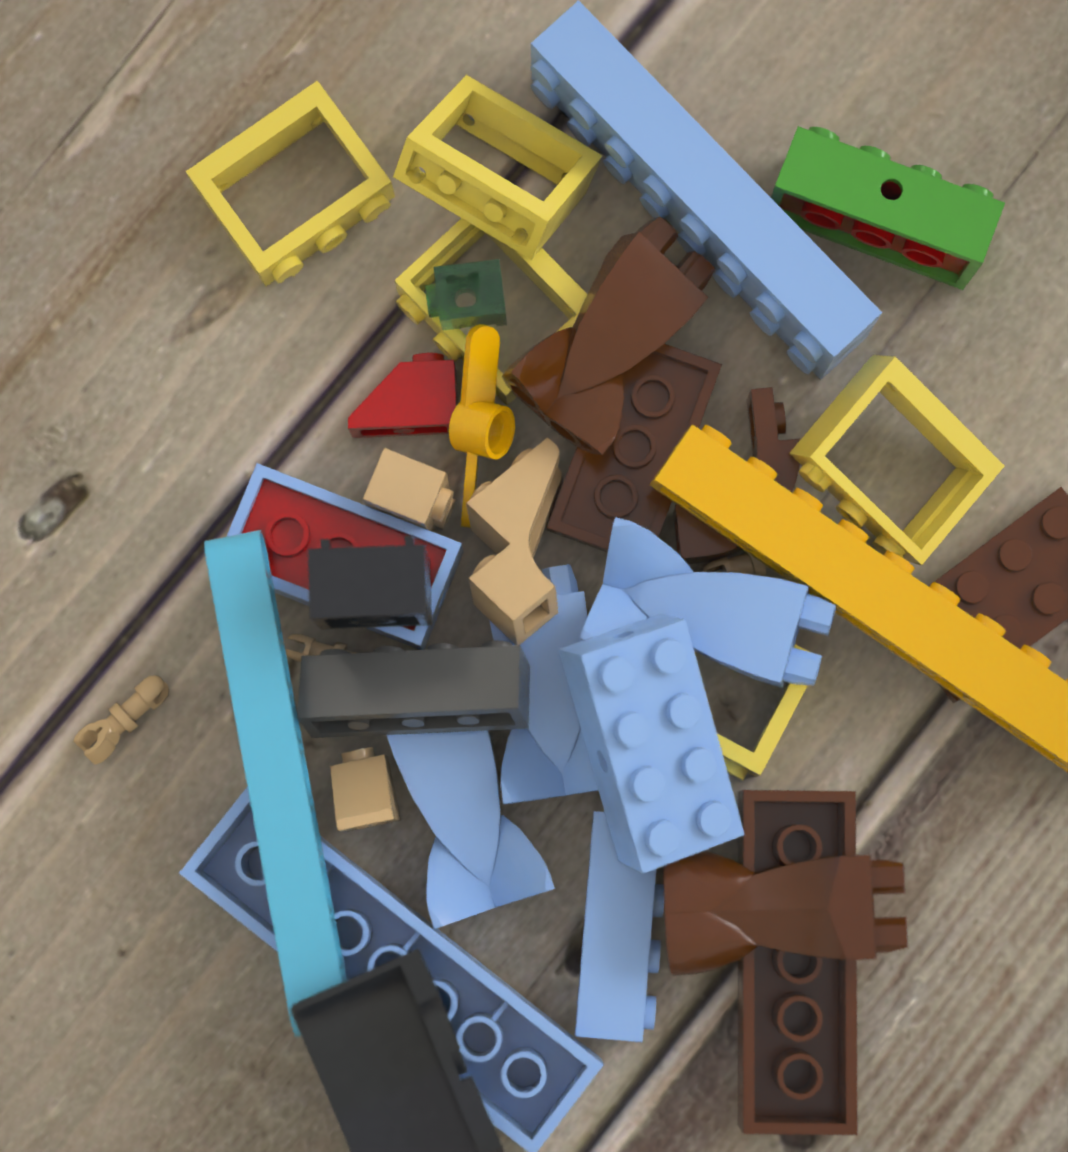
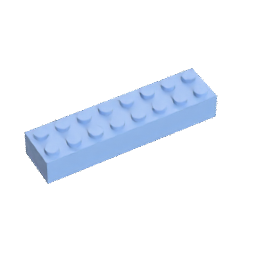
[530,0,882,380]
[179,787,604,1152]

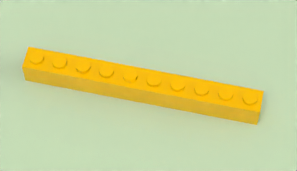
[649,424,1068,773]

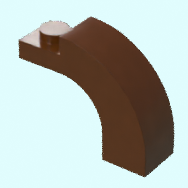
[673,387,800,564]

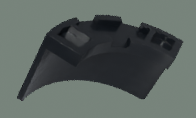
[290,949,505,1152]

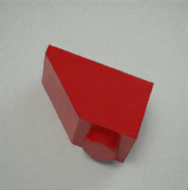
[348,352,458,438]

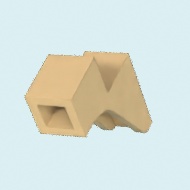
[466,437,562,645]

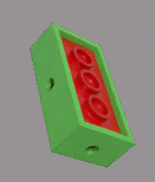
[771,126,1005,290]

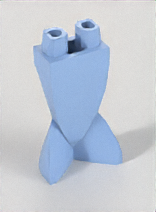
[580,517,836,688]
[489,564,599,805]
[387,730,555,929]

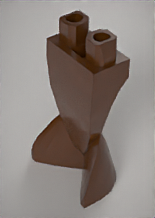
[502,217,715,455]
[664,850,908,976]

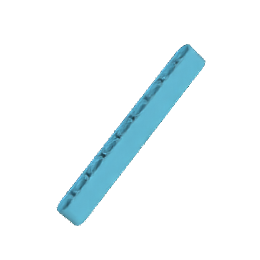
[204,530,347,1037]

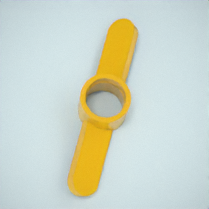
[449,324,515,528]

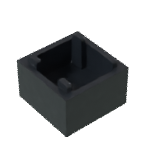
[308,536,432,630]

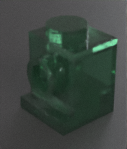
[425,259,507,330]

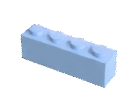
[575,811,664,1042]

